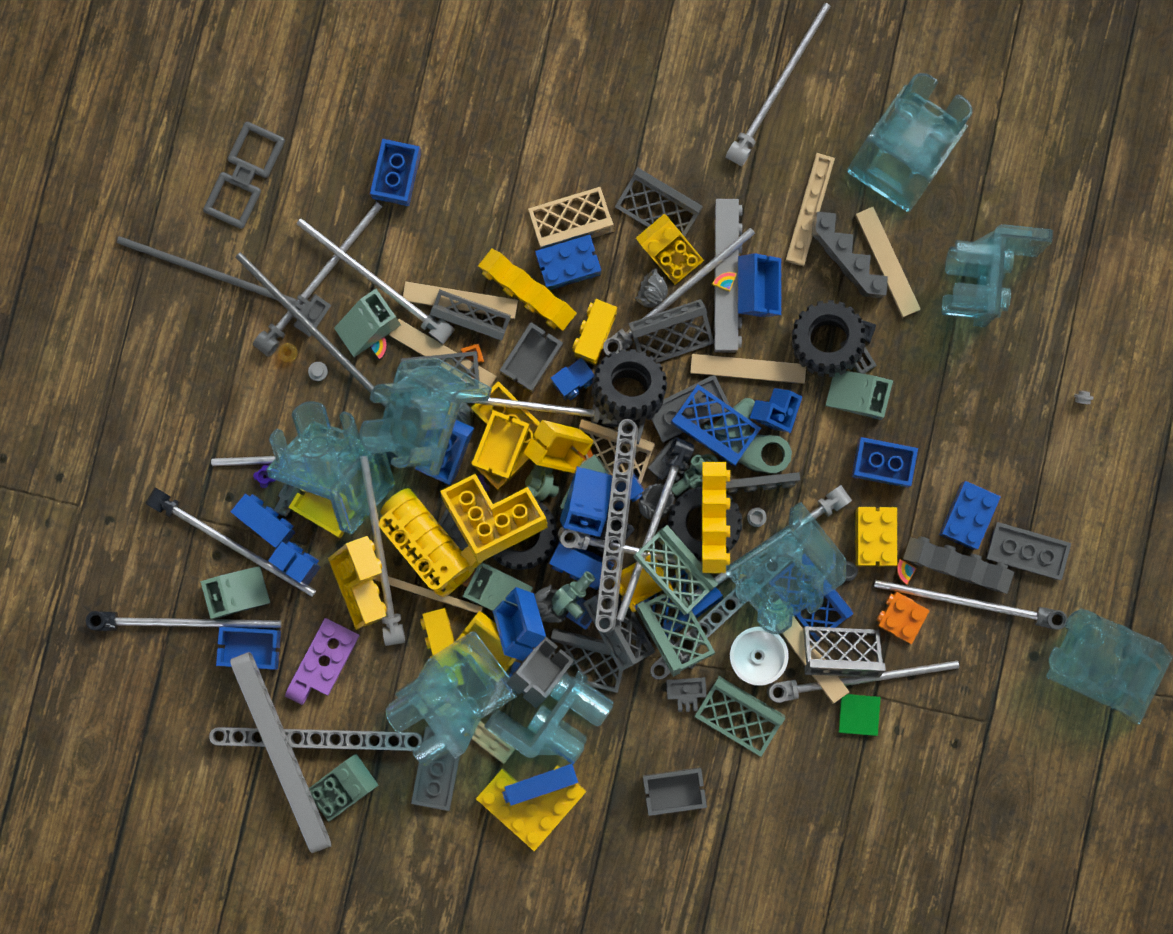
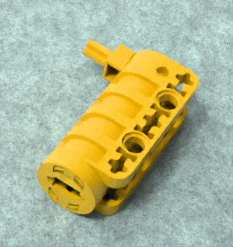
[379,488,483,597]

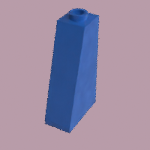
[502,764,578,806]

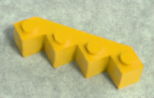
[478,248,577,331]
[702,462,730,573]

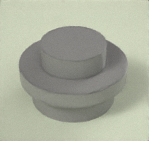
[308,362,328,381]
[1074,390,1094,404]
[747,508,767,527]

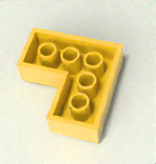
[471,381,540,491]
[440,474,548,563]
[328,536,387,630]
[476,765,586,851]

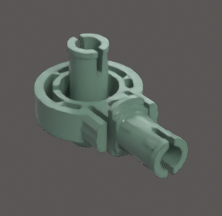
[671,454,719,497]
[525,464,559,502]
[552,571,595,620]

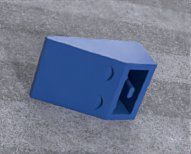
[560,466,613,537]

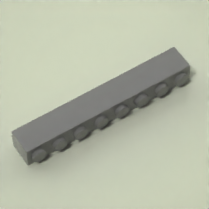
[714,199,742,353]

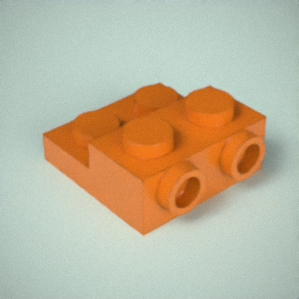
[876,592,930,644]

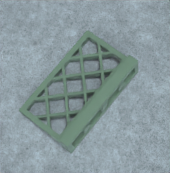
[633,525,719,615]
[637,588,715,677]
[695,676,785,756]

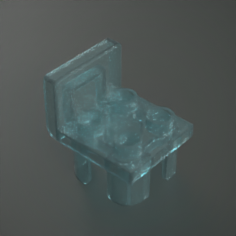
[847,73,972,212]
[941,225,1053,327]
[359,358,492,476]
[266,401,395,534]
[726,502,846,634]
[1046,608,1173,725]
[386,631,517,766]
[484,670,614,765]

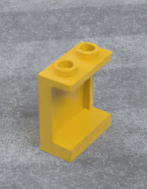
[612,555,674,612]

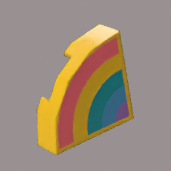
[712,272,737,292]

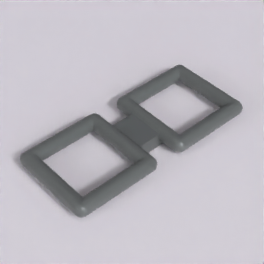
[203,122,285,229]

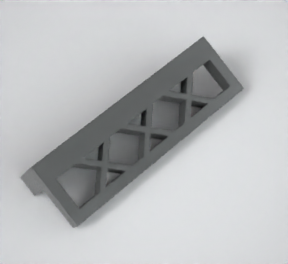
[430,289,511,340]

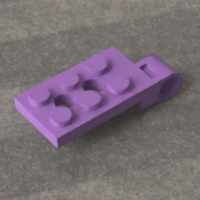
[285,618,360,705]

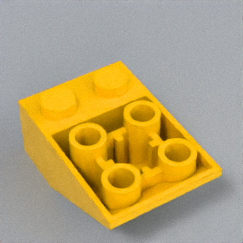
[636,213,704,285]

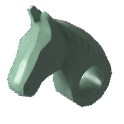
[703,398,792,475]

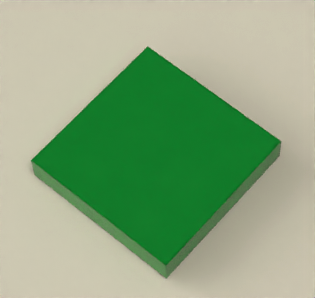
[838,694,881,736]

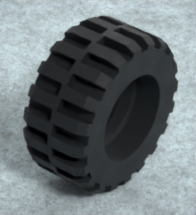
[792,300,866,377]
[591,349,667,425]
[668,486,742,560]
[492,499,557,570]

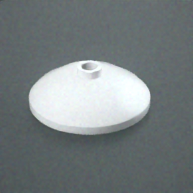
[730,627,788,685]

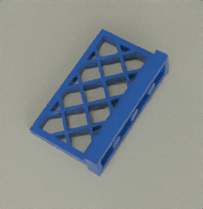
[671,384,761,467]
[769,553,854,641]
[635,570,724,638]

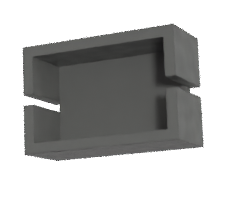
[500,323,563,394]
[506,637,574,708]
[643,767,707,816]

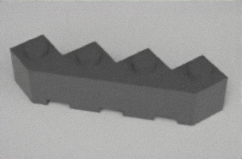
[811,212,888,298]
[903,536,1014,594]

